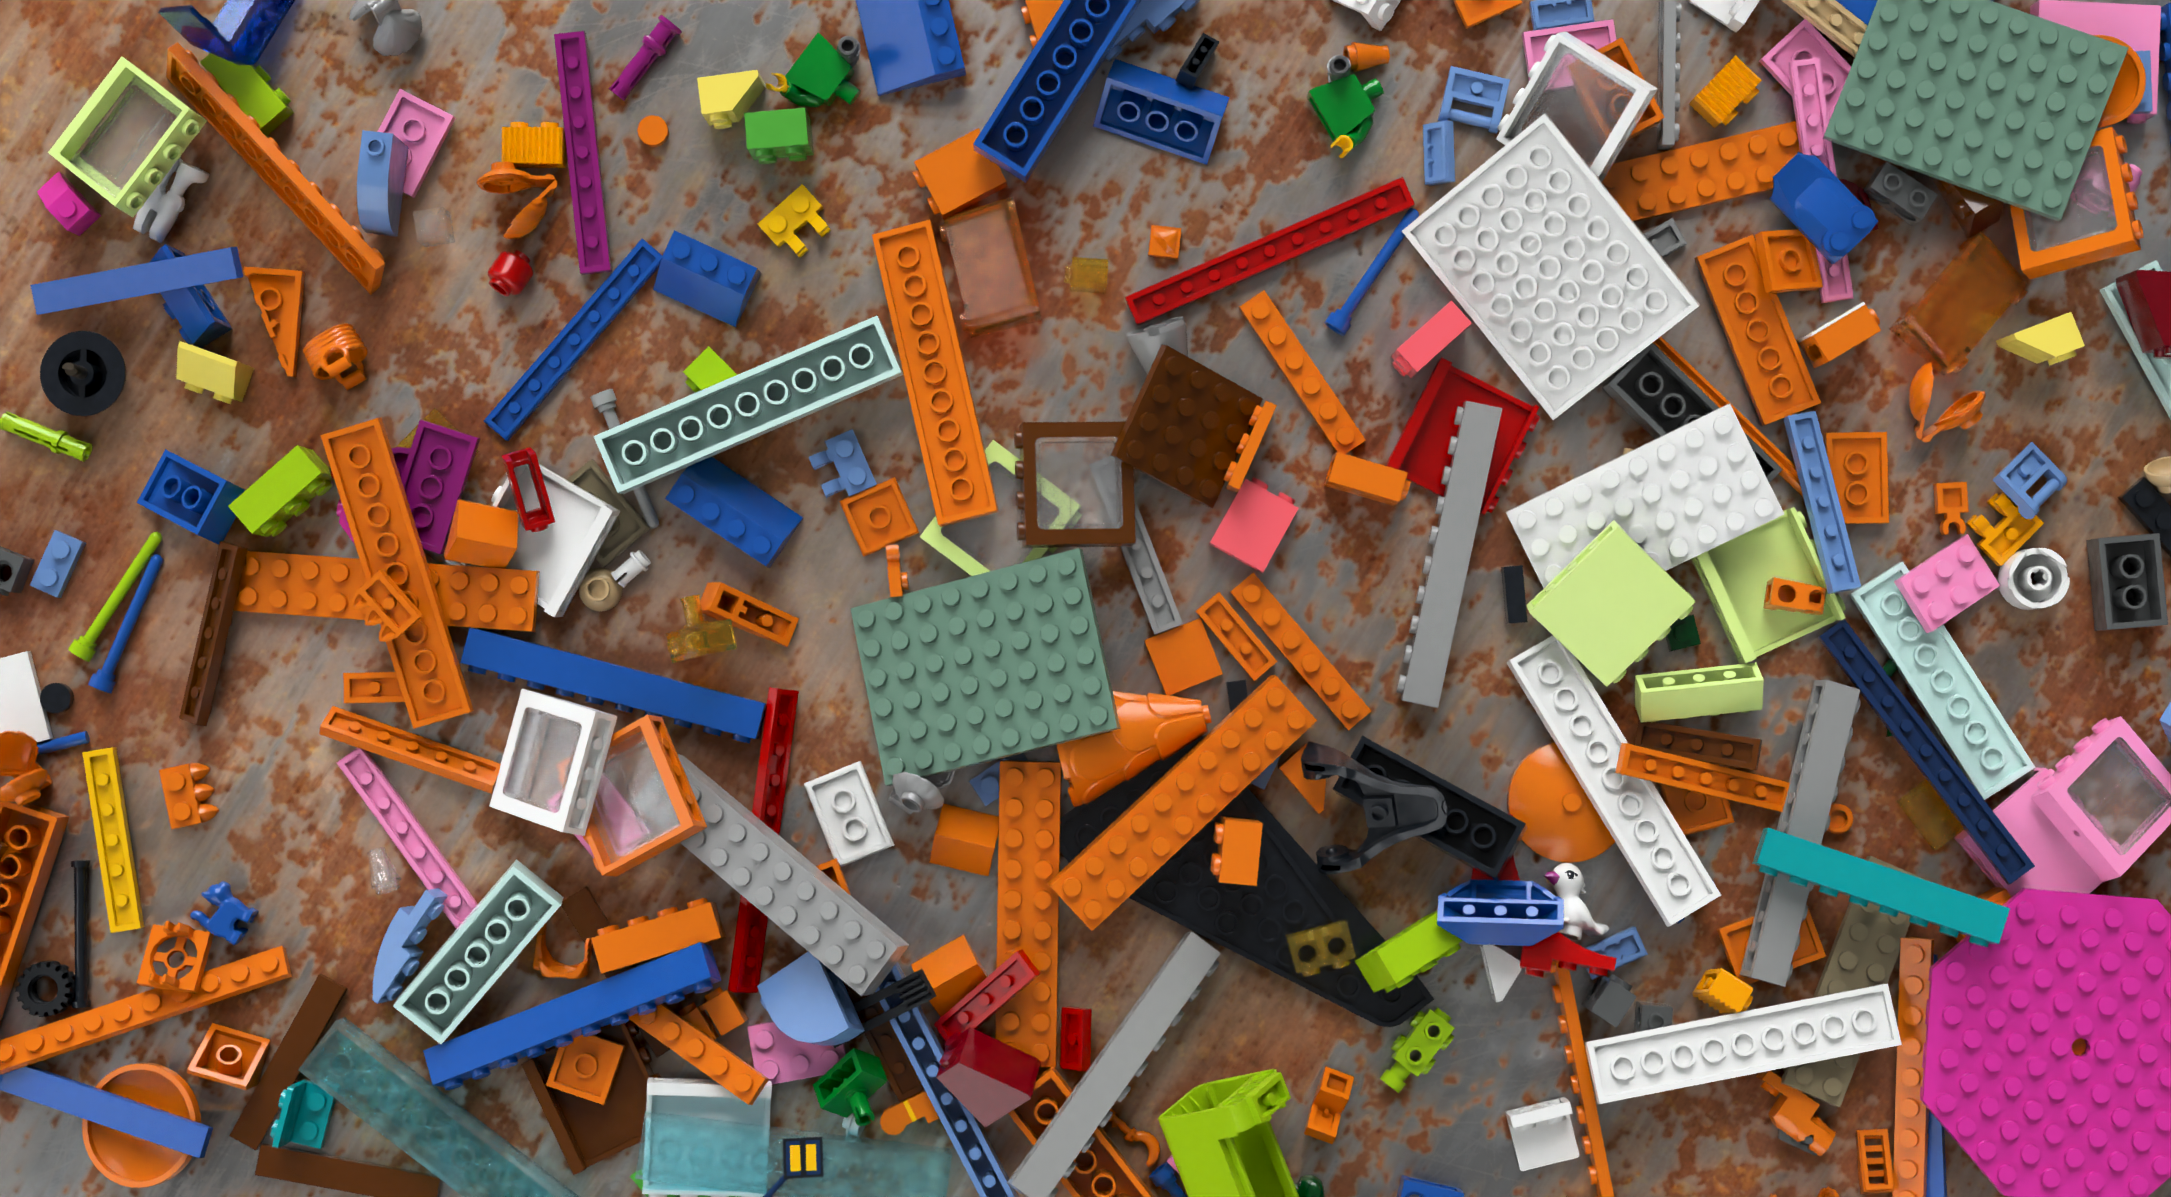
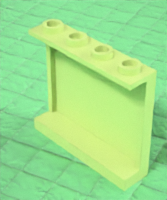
[1691,507,1846,664]
[1526,520,1696,687]

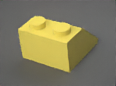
[697,70,765,129]
[1996,312,2085,366]
[176,341,254,404]

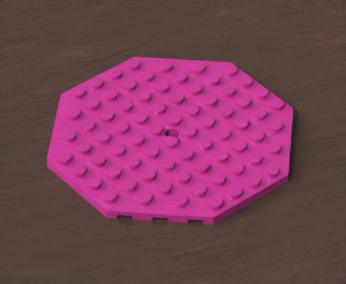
[1920,888,2171,1197]

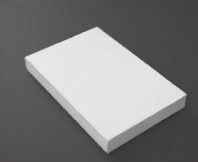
[0,651,53,743]
[804,761,895,867]

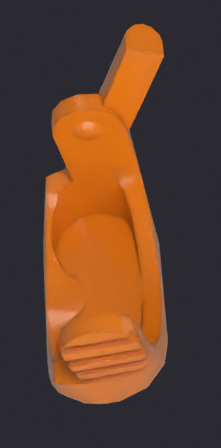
[533,922,593,979]

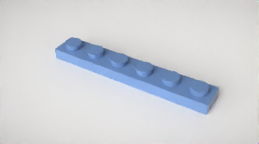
[1783,411,1861,594]

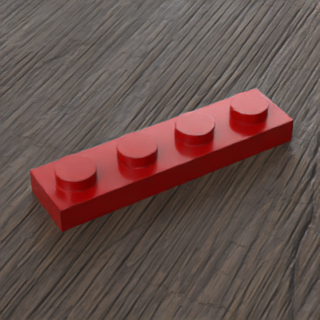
[934,949,1040,1041]

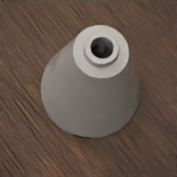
[1127,316,1188,375]

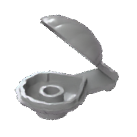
[349,0,422,56]
[888,770,956,815]

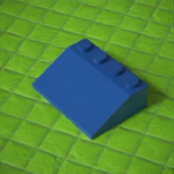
[856,0,966,96]

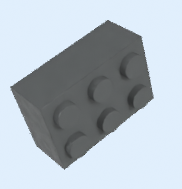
[2086,533,2168,631]

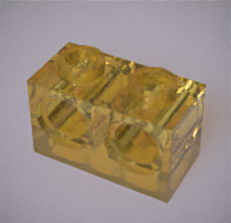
[1285,920,1356,977]

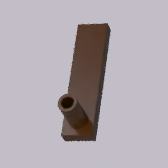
[1634,720,1762,771]

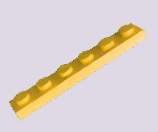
[82,747,144,933]

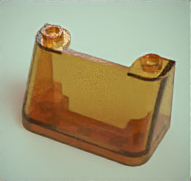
[939,197,1042,338]
[1889,231,2028,376]

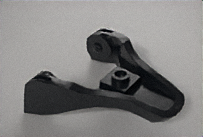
[1301,741,1447,875]

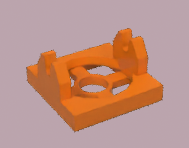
[136,921,214,993]

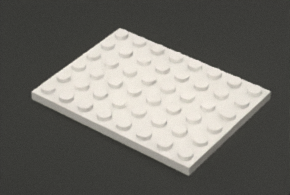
[1402,113,1700,420]

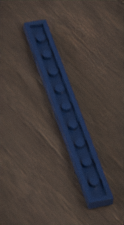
[1818,619,2035,885]

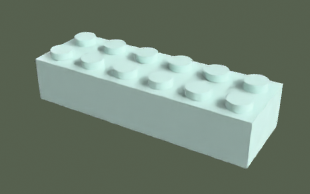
[393,859,564,1045]

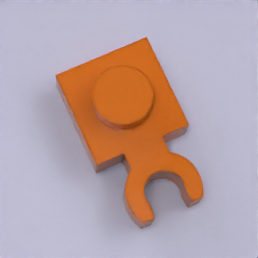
[1933,482,1969,535]
[886,545,909,598]

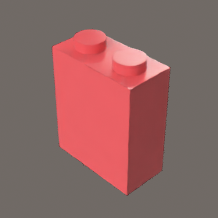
[1391,300,1472,378]
[1209,477,1299,573]

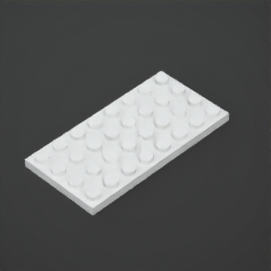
[1506,403,1784,588]

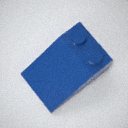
[137,449,245,545]

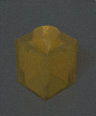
[1064,257,1108,294]

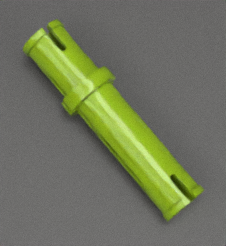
[0,411,92,462]

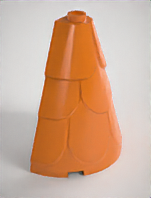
[1057,690,1212,807]

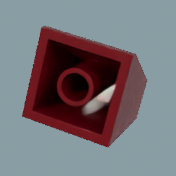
[2116,270,2171,359]
[936,1027,1041,1128]

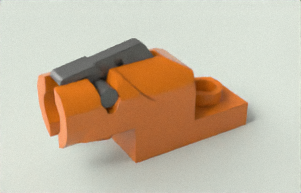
[1756,1071,1836,1156]

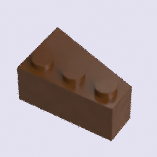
[1931,177,2004,239]

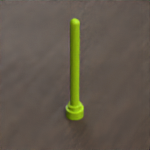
[68,532,162,662]

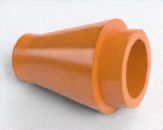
[1343,42,1390,72]

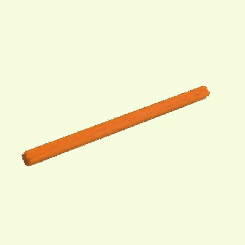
[1653,336,1803,497]

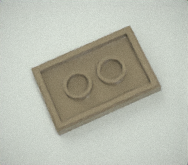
[567,459,651,567]

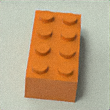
[591,898,726,974]

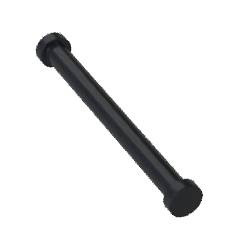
[71,860,91,1008]

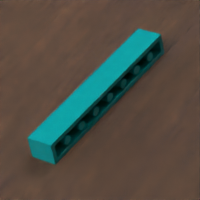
[1752,828,2010,948]

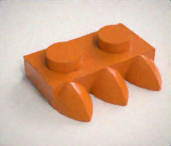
[350,569,423,642]
[159,763,219,829]

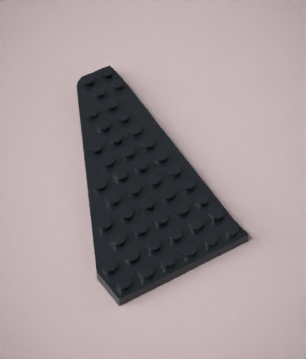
[1060,736,1434,1027]

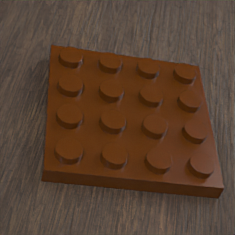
[1110,345,1263,508]

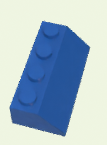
[1093,59,1230,165]
[665,457,803,568]

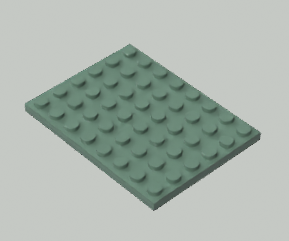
[1823,0,2128,222]
[850,548,1121,786]

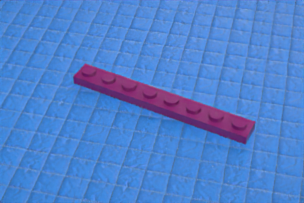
[554,31,612,275]

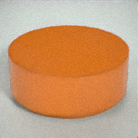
[637,115,669,147]
[1827,803,1853,834]

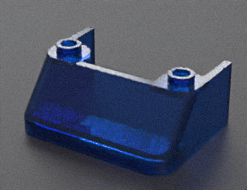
[158,0,295,66]

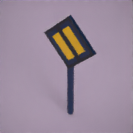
[763,1137,824,1197]

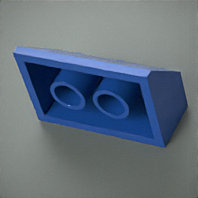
[653,230,761,328]
[149,244,232,348]

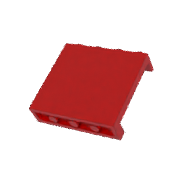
[1385,357,1540,517]

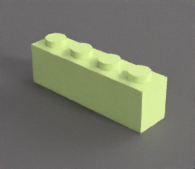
[1634,662,1764,722]

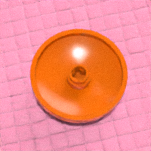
[1507,742,1615,863]
[82,1063,201,1188]

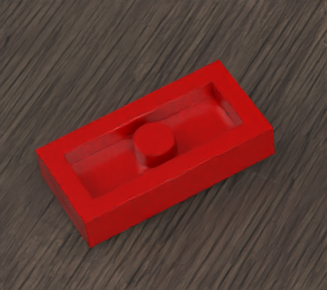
[1060,1006,1092,1071]

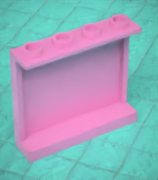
[2030,0,2161,124]
[1954,767,2120,898]

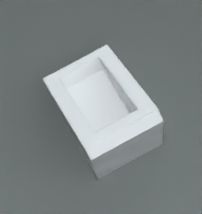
[1479,944,1522,1002]

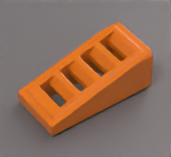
[1856,1129,1895,1194]

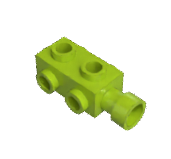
[1379,1007,1455,1093]

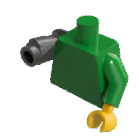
[766,33,861,107]
[1307,55,1384,158]

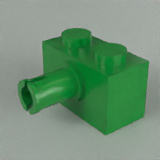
[813,1048,888,1126]

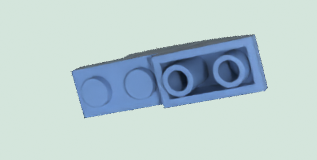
[1103,0,1199,62]
[372,888,448,1004]

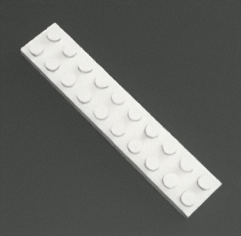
[1507,635,1721,927]
[1584,984,1902,1104]

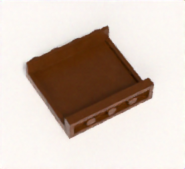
[521,1020,662,1175]

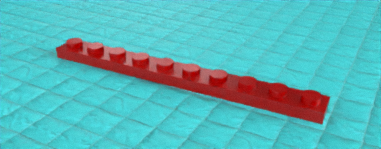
[1125,177,1415,326]
[728,687,799,993]

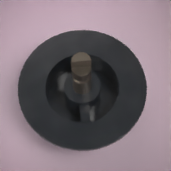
[40,331,126,416]

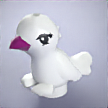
[1544,863,1609,940]

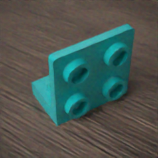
[270,1079,339,1149]

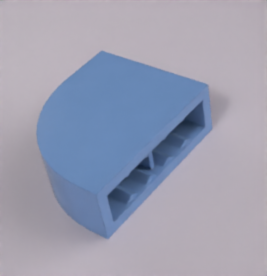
[357,130,408,237]
[757,952,865,1046]

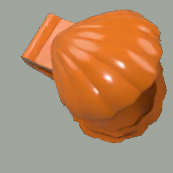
[476,162,558,239]
[1909,362,1986,442]
[0,731,52,807]

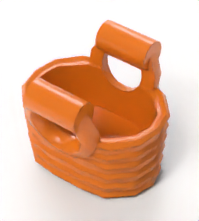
[303,323,368,391]

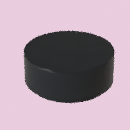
[40,683,74,713]

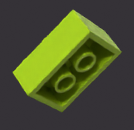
[228,445,334,537]
[1355,910,1463,993]

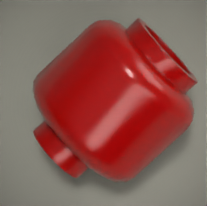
[487,250,533,297]

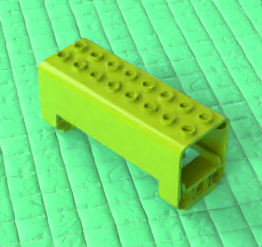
[1158,1069,1299,1197]

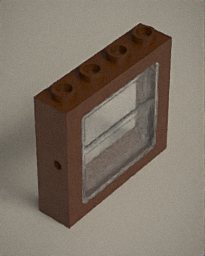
[1014,421,1136,548]

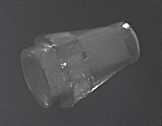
[367,847,401,895]

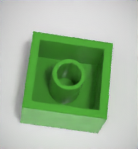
[744,108,814,164]

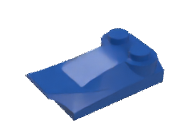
[1769,152,1878,264]

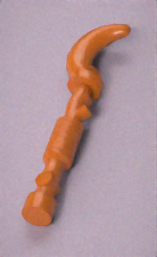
[1072,1082,1160,1167]

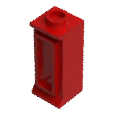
[501,447,555,532]

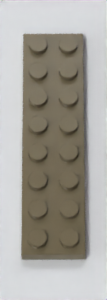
[1781,856,1926,1107]

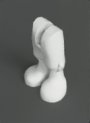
[133,158,210,243]

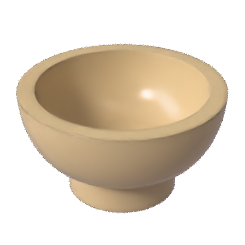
[2144,456,2171,493]
[579,568,622,612]

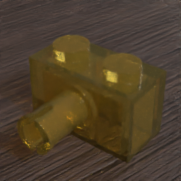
[666,595,737,663]

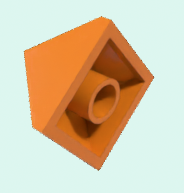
[444,499,518,569]
[929,803,999,876]
[911,934,988,1017]
[187,1023,270,1090]

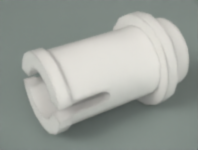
[611,550,651,588]

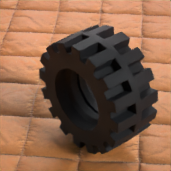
[15,961,75,1017]

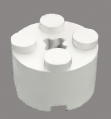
[1997,548,2070,610]

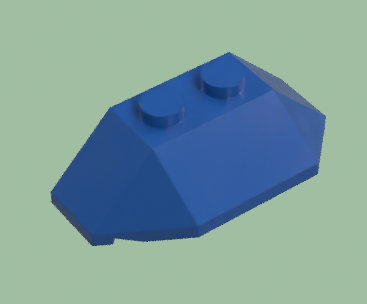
[1437,879,1564,946]

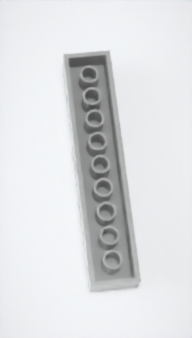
[633,754,909,996]

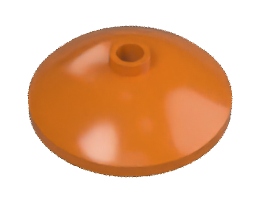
[2093,35,2146,128]

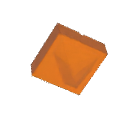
[1148,225,1182,260]

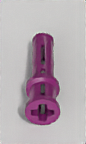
[609,15,682,101]

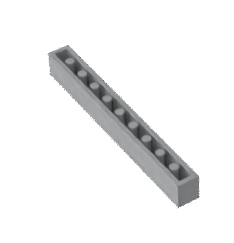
[1396,401,1502,708]
[1740,680,1860,987]
[1007,931,1221,1197]

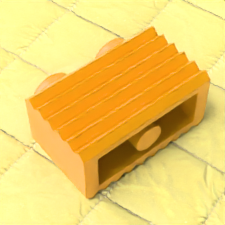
[1689,55,1762,128]
[502,122,567,168]
[1693,968,1753,1013]

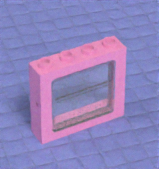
[2031,716,2171,882]

